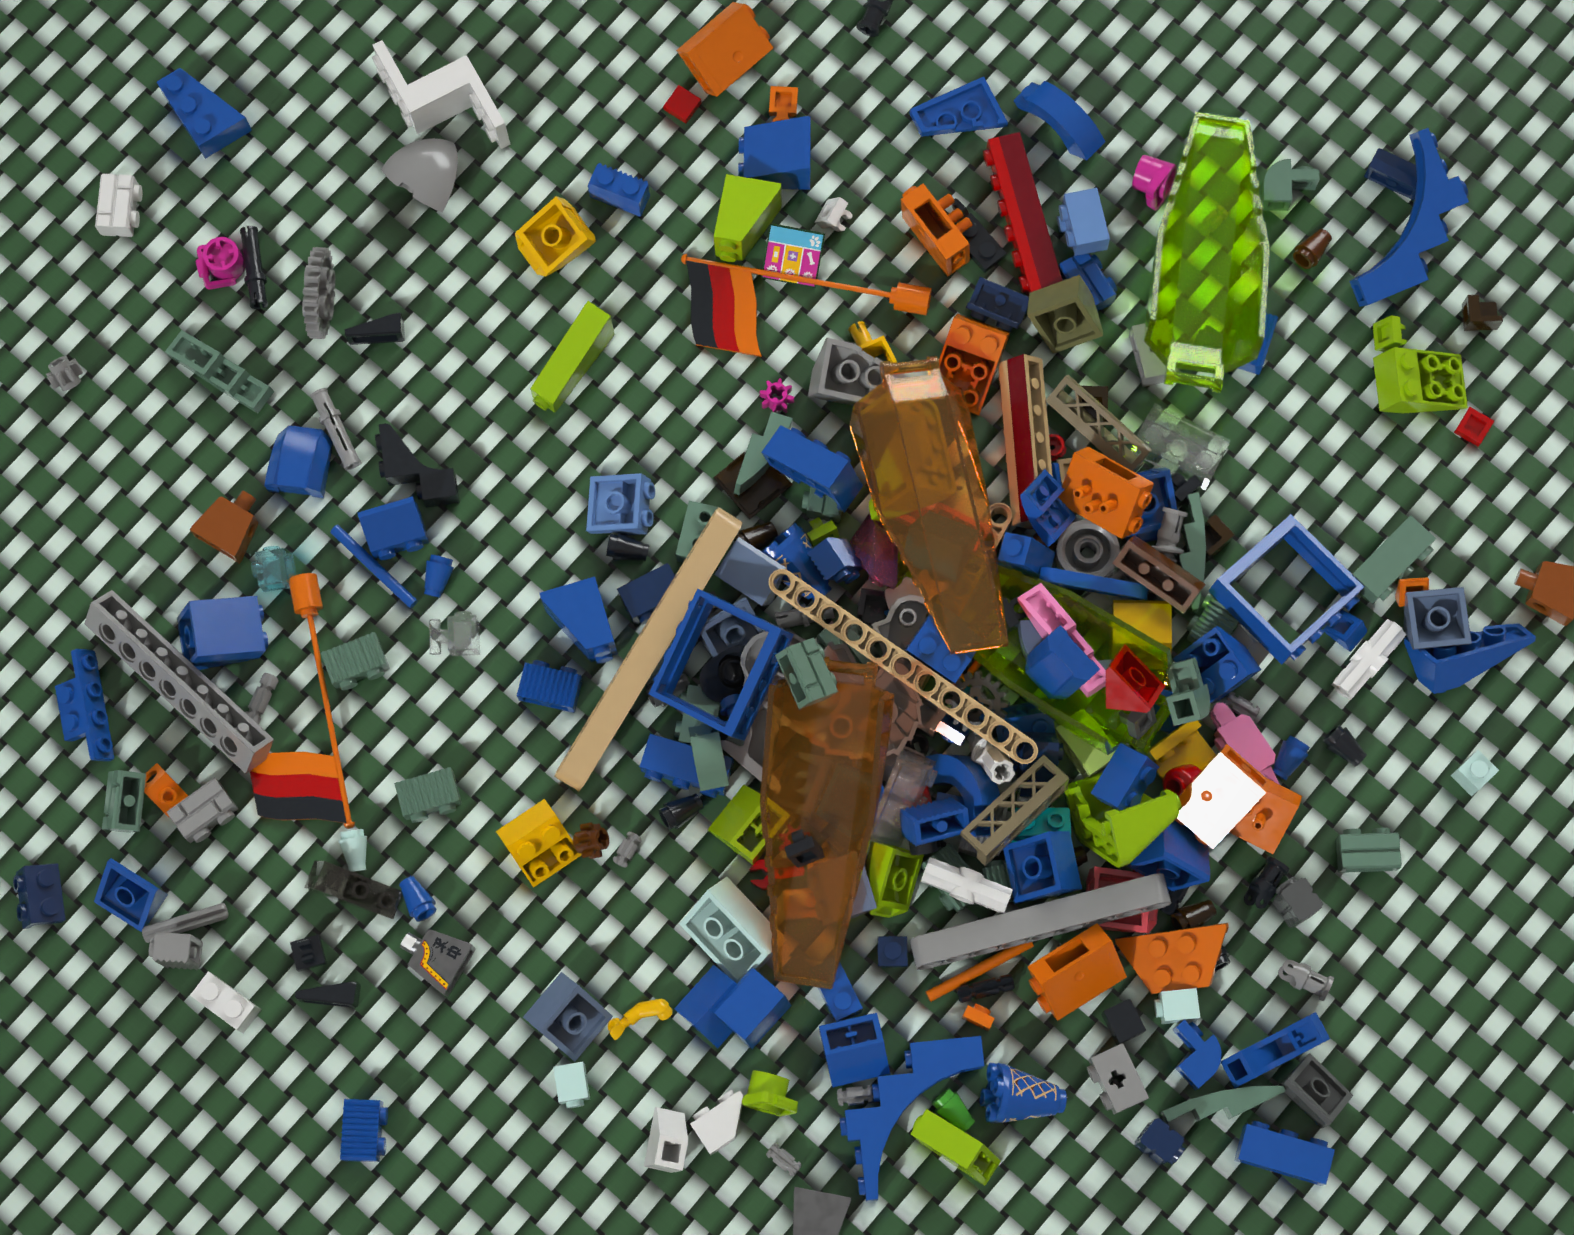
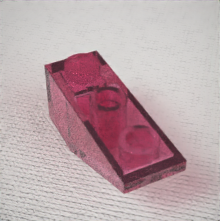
[850,514,898,590]

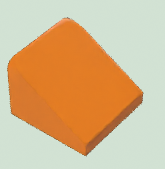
[1395,578,1429,607]

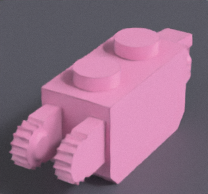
[1209,702,1280,785]

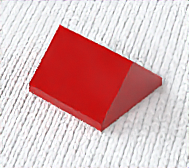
[1106,644,1165,713]

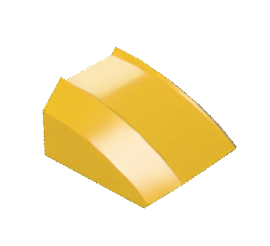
[515,196,596,277]

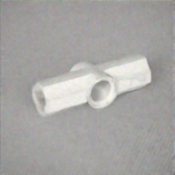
[1331,619,1407,700]
[967,731,1015,785]
[921,857,1013,914]

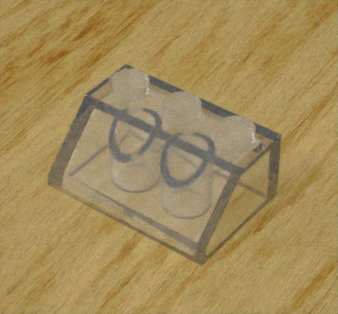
[1131,403,1231,490]
[865,748,938,846]

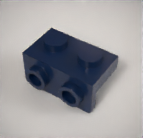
[966,277,1029,332]
[13,863,66,929]

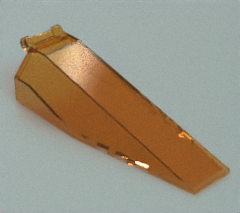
[849,356,1009,654]
[760,656,894,989]

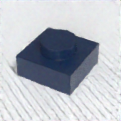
[878,936,908,967]

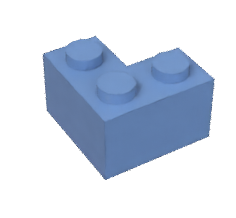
[1057,188,1110,256]

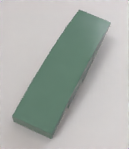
[165,330,274,414]
[1178,492,1206,614]
[1159,1086,1286,1123]

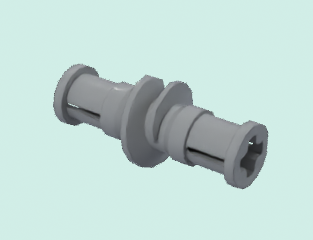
[1149,507,1188,594]

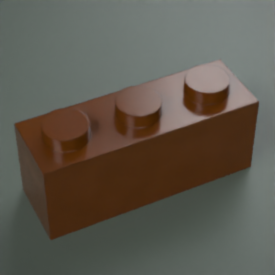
[1112,535,1206,614]

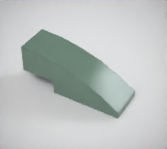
[734,412,793,495]

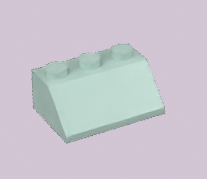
[679,877,787,983]

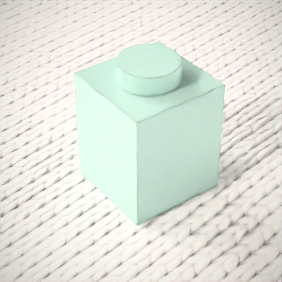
[1450,750,1499,796]
[1154,988,1200,1024]
[553,1062,590,1108]

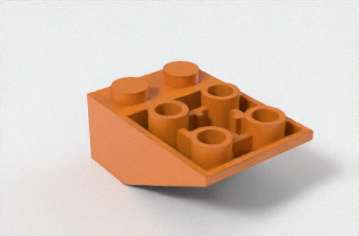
[927,314,1010,415]

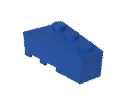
[157,68,252,159]
[761,425,863,513]

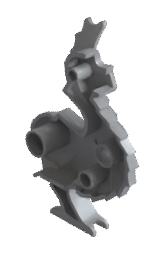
[721,570,949,794]

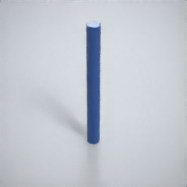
[330,525,418,609]

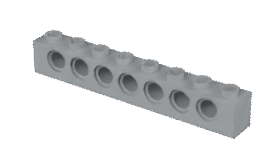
[84,590,274,774]

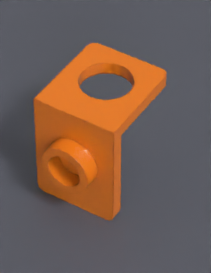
[144,763,188,817]

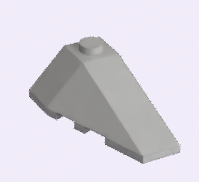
[808,338,928,408]

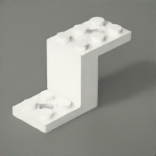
[372,40,511,149]

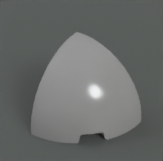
[381,138,458,213]

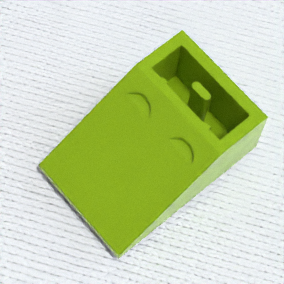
[1373,347,1468,414]

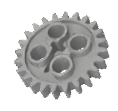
[302,247,336,339]

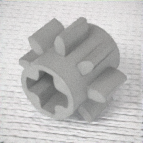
[46,356,83,391]

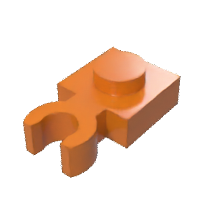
[769,86,798,122]

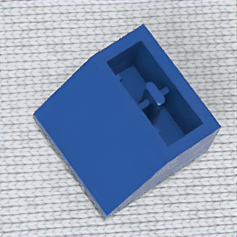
[1173,626,1261,705]
[819,1013,890,1088]

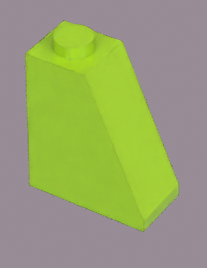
[911,1109,1001,1186]

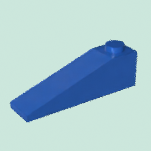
[1404,623,1536,694]

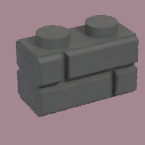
[1272,876,1323,928]

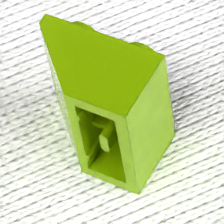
[708,785,789,865]

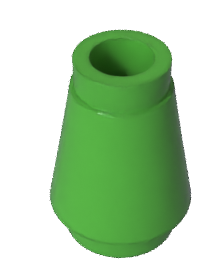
[932,1088,975,1132]

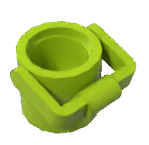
[742,1070,798,1117]

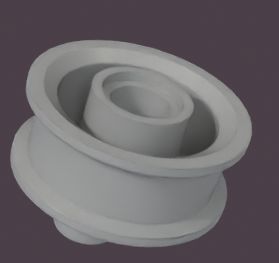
[1055,519,1120,578]

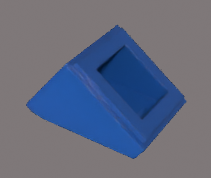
[1323,610,1367,652]

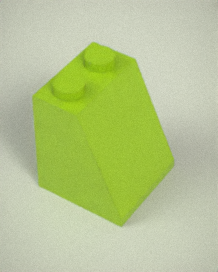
[714,174,782,262]

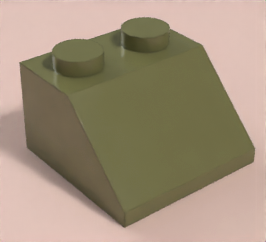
[1027,275,1103,354]

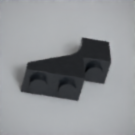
[375,423,460,508]

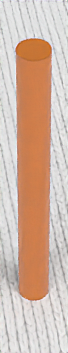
[925,942,1034,1002]

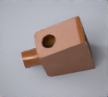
[189,490,258,564]
[1514,561,1574,626]

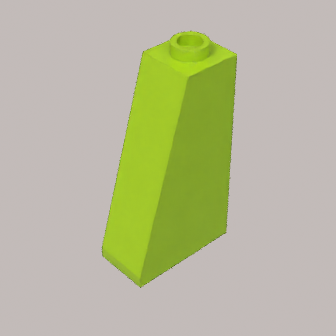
[530,301,615,413]

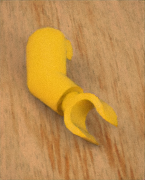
[608,999,673,1040]

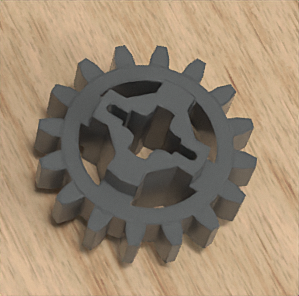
[945,670,1010,735]

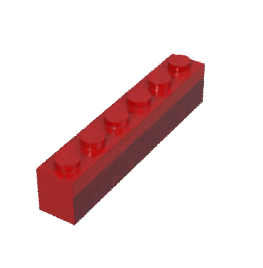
[983,132,1062,297]

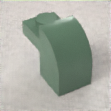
[1260,159,1320,211]
[1165,657,1210,726]
[689,724,729,791]

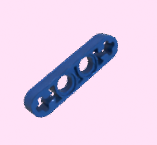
[1039,567,1149,601]

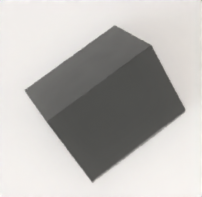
[1278,1053,1353,1129]

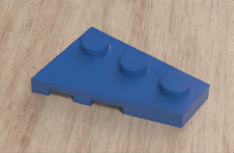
[909,77,1008,137]

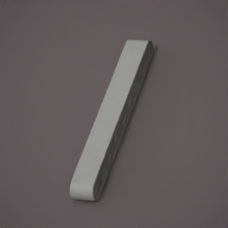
[910,873,1171,970]

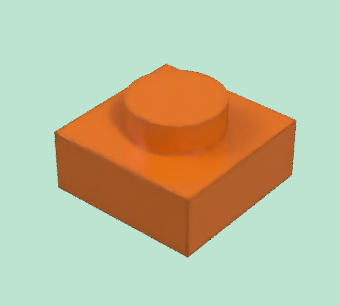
[962,1004,995,1031]

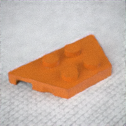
[1115,923,1229,994]

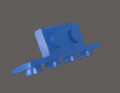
[55,649,114,761]

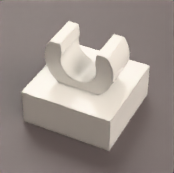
[814,197,852,232]

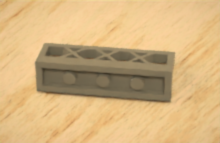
[1045,375,1152,472]
[960,755,1069,866]

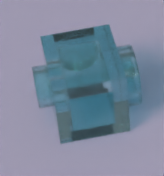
[252,546,296,592]

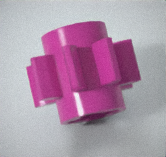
[760,378,794,413]

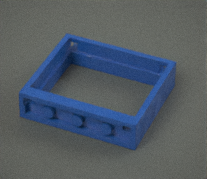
[1208,514,1365,665]
[649,588,794,741]

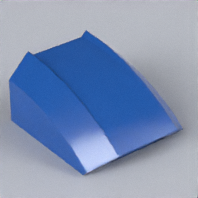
[264,426,333,498]
[1125,467,1178,542]
[1025,625,1100,699]

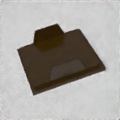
[713,452,793,520]

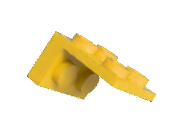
[1143,720,1216,780]

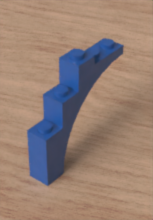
[1350,128,1469,307]
[839,1036,985,1201]

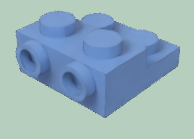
[586,473,655,535]

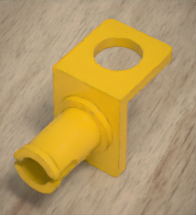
[848,321,898,372]

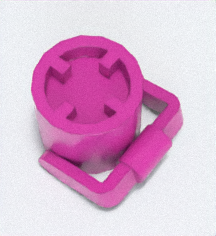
[1132,155,1177,211]
[195,237,245,290]

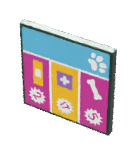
[761,223,825,288]

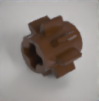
[573,822,609,859]

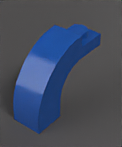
[1013,81,1105,160]
[925,754,1000,837]
[1221,1012,1330,1088]

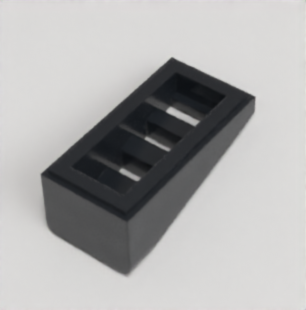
[345,312,405,345]
[295,981,361,1008]

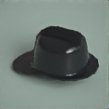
[699,645,745,703]

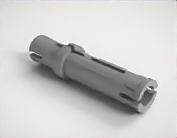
[310,388,361,470]

